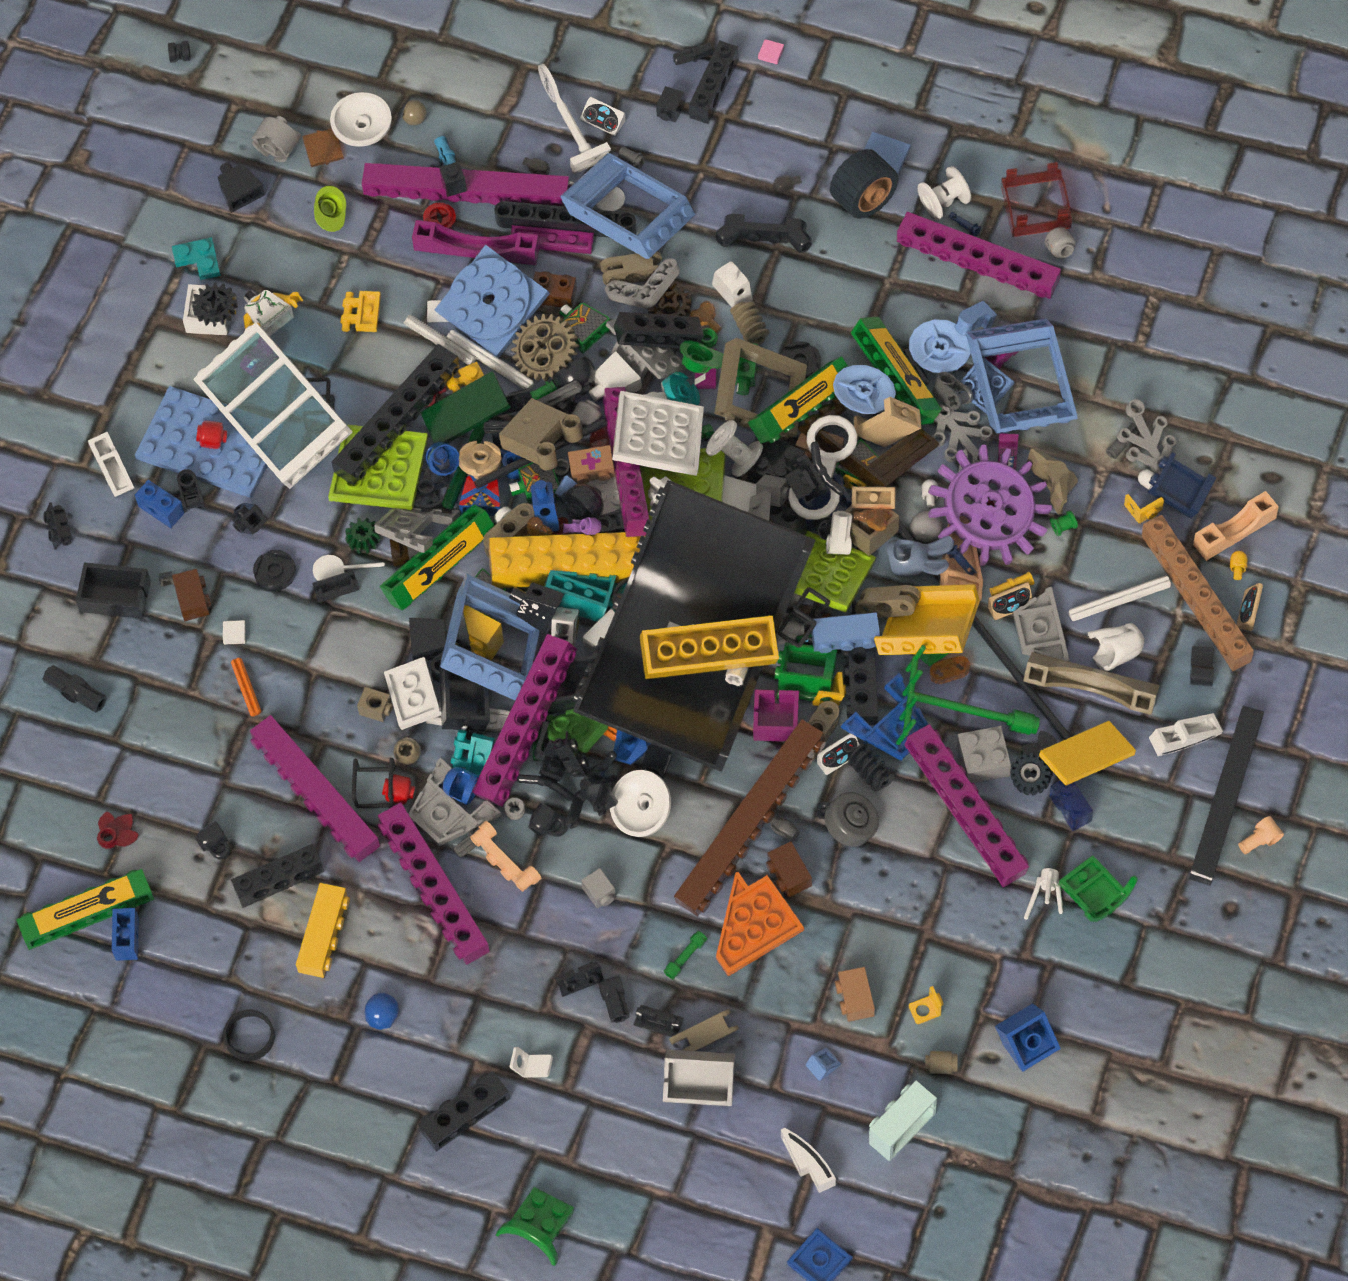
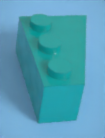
[544,570,616,622]

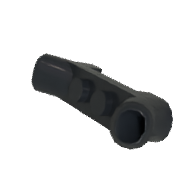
[715,214,812,253]

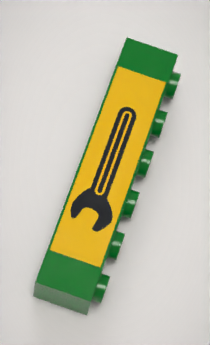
[850,317,942,425]
[747,356,848,444]
[380,505,494,611]
[16,869,154,950]

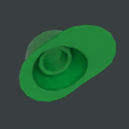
[680,341,724,373]

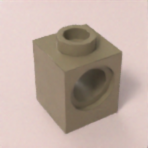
[357,687,393,722]

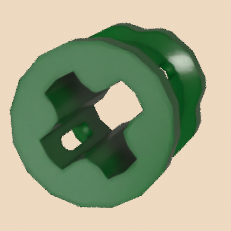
[1050,510,1078,536]

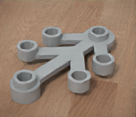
[1117,399,1176,473]
[933,404,992,463]

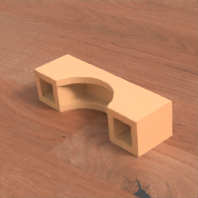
[1193,491,1279,561]

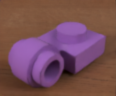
[563,517,601,535]

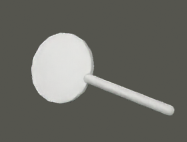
[569,181,625,211]
[313,555,385,581]

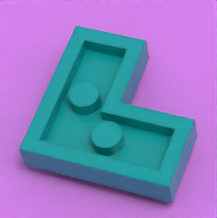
[172,237,221,280]

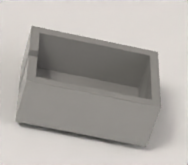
[663,1050,735,1106]

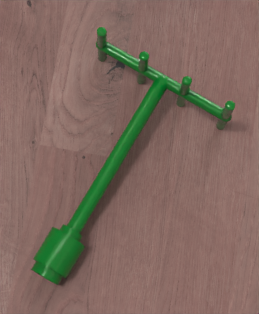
[896,645,1040,745]

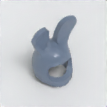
[887,536,954,577]

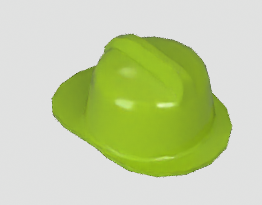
[314,186,346,232]

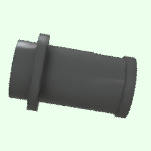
[618,146,645,168]

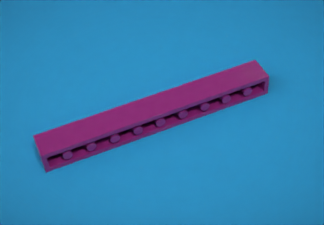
[362,163,570,207]

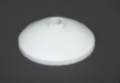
[330,92,392,146]
[610,770,671,837]

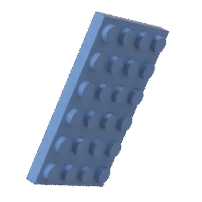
[135,386,285,498]

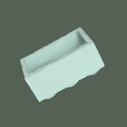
[869,1081,937,1162]

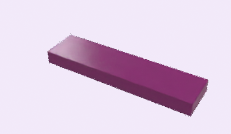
[511,225,594,254]

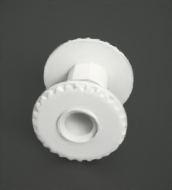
[917,166,972,220]
[706,420,763,477]

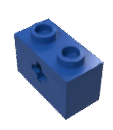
[135,480,184,528]
[112,908,139,961]

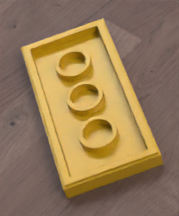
[1039,721,1136,785]

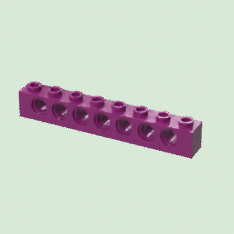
[897,212,1061,299]
[603,387,649,537]
[472,634,577,807]
[905,724,1029,887]
[377,803,490,965]

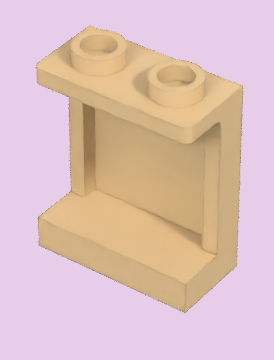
[854,397,921,447]

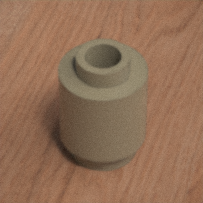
[925,1051,958,1074]

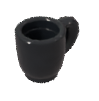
[528,803,568,837]
[195,821,231,860]

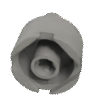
[252,116,301,162]

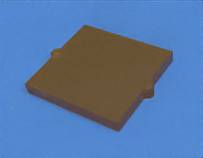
[302,129,344,167]

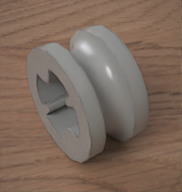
[504,798,525,820]

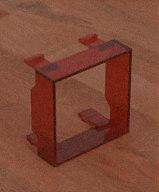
[1001,162,1072,237]

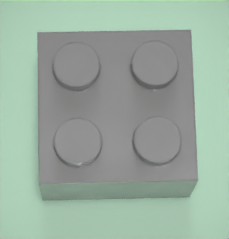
[957,726,1011,783]

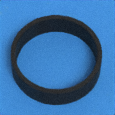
[223,1009,275,1061]

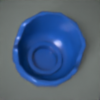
[364,993,399,1030]

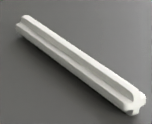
[447,330,534,391]
[1069,575,1171,621]

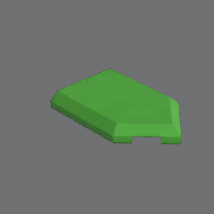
[546,709,608,753]

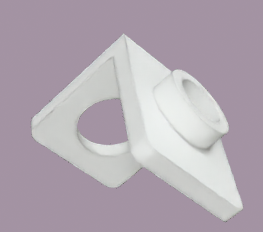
[510,1047,553,1078]

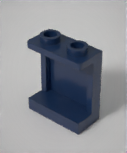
[1148,452,1216,519]
[788,470,852,531]

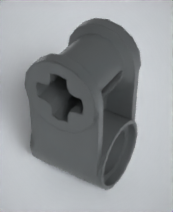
[932,372,973,410]

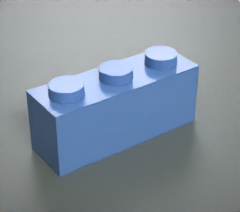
[811,613,880,653]

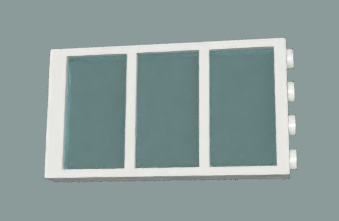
[194,322,353,489]

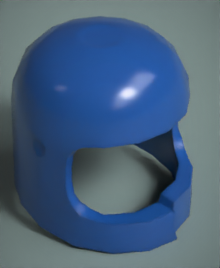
[425,442,459,476]

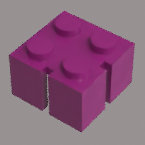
[753,690,799,742]

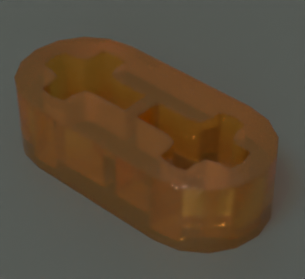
[930,656,970,684]

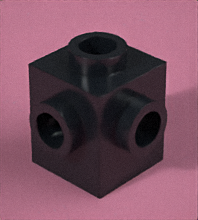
[230,503,268,535]

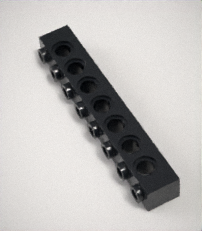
[331,344,460,486]

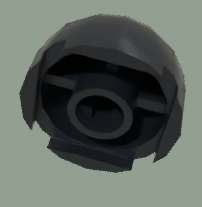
[553,356,596,396]
[561,483,604,520]

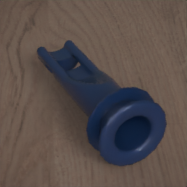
[949,212,981,237]
[947,545,977,575]

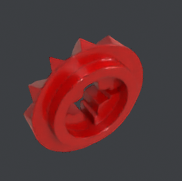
[423,202,456,229]

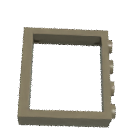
[714,338,807,440]

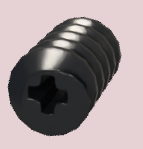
[848,742,896,791]

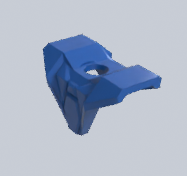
[613,730,651,765]

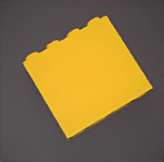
[874,584,980,655]

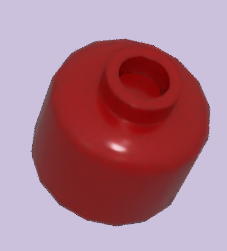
[196,420,227,449]
[382,774,415,805]

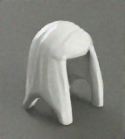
[1088,623,1144,671]

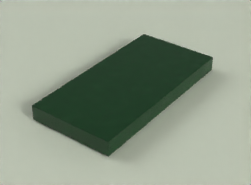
[420,371,511,443]

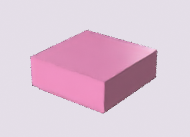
[758,39,784,64]

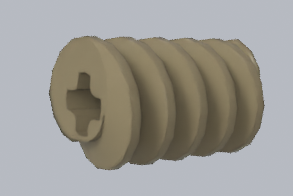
[730,302,770,346]

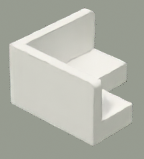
[183,284,228,335]

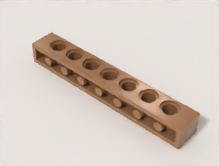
[1142,515,1254,671]

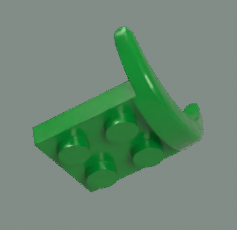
[1059,855,1138,922]
[495,1187,574,1266]

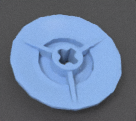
[909,319,971,373]
[833,365,896,414]

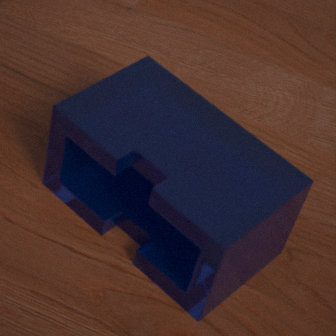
[1049,780,1093,831]

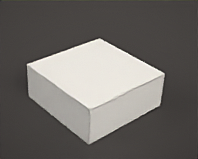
[223,620,246,645]

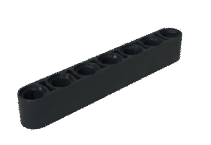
[494,201,637,238]

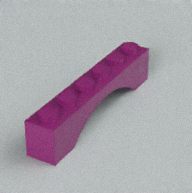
[412,220,540,265]

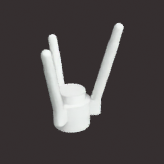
[1024,868,1063,920]

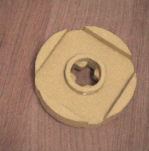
[459,441,502,479]

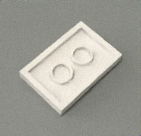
[384,657,441,730]

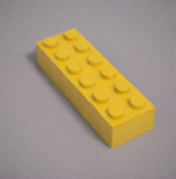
[639,616,779,679]

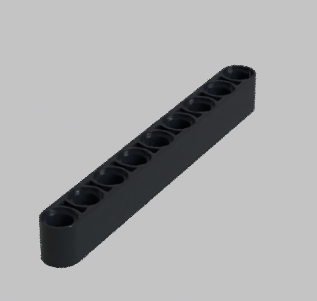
[1189,705,1264,886]

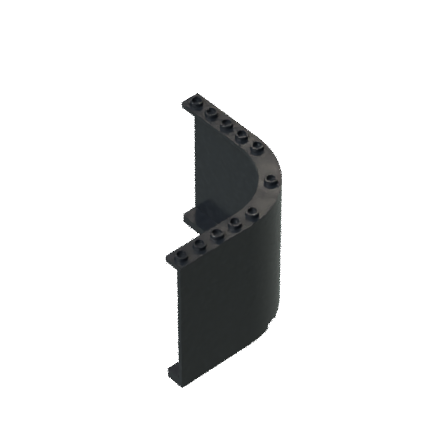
[572,480,815,772]

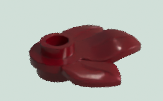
[97,811,139,849]

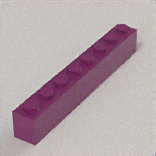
[250,715,380,862]

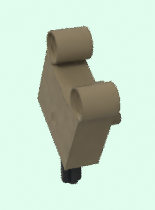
[484,398,583,470]

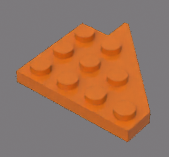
[716,872,804,977]

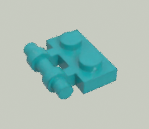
[450,729,495,776]

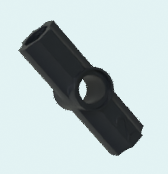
[42,665,107,713]

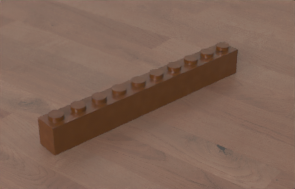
[674,719,826,917]

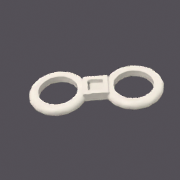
[789,415,858,520]

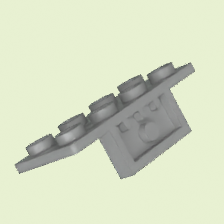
[606,318,687,380]

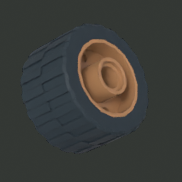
[830,149,899,219]

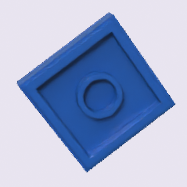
[787,1228,853,1281]

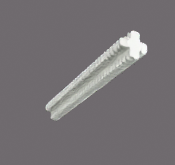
[404,314,477,365]

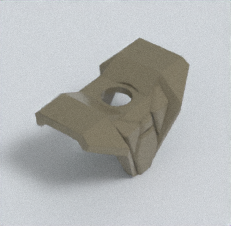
[1027,447,1078,515]

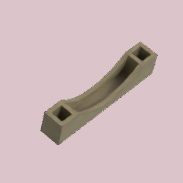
[1023,652,1160,715]

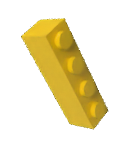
[296,883,350,978]

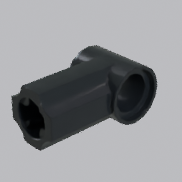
[598,975,630,1023]

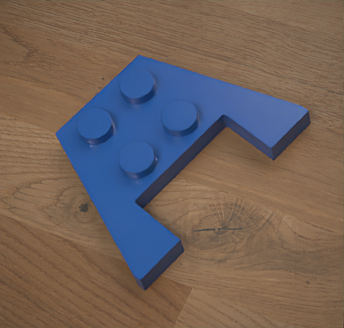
[841,673,928,761]

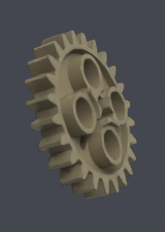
[511,314,579,382]

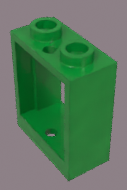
[775,642,837,693]

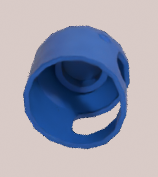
[443,767,479,805]

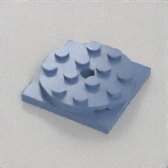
[434,245,550,358]

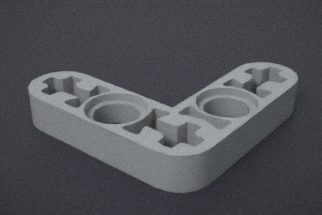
[605,258,680,309]

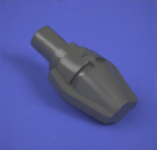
[769,815,800,840]

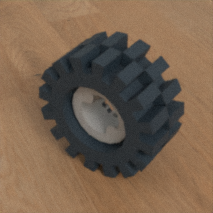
[1010,753,1051,796]

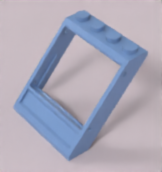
[560,153,695,259]
[966,319,1077,434]
[440,573,540,700]

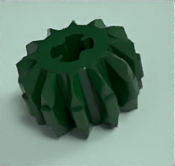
[345,517,381,554]

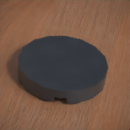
[781,341,821,379]
[253,550,296,591]

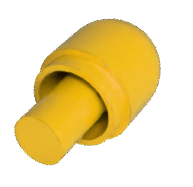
[1230,551,1248,580]

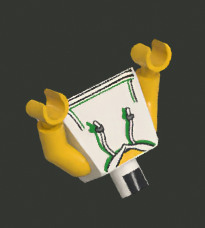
[243,290,303,337]

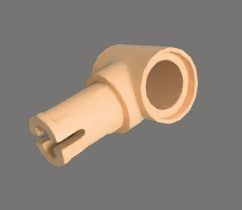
[1238,816,1284,855]

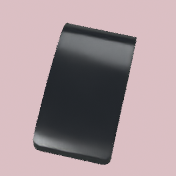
[1190,646,1214,686]

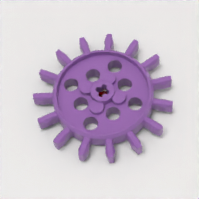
[928,445,1052,566]

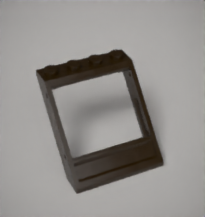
[798,396,940,487]

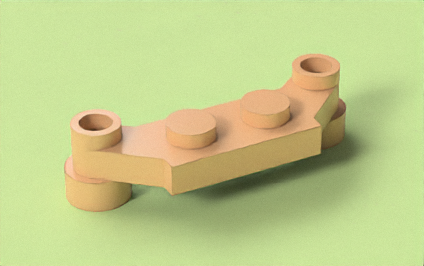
[470,821,542,892]

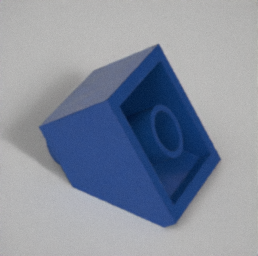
[995,1003,1061,1072]

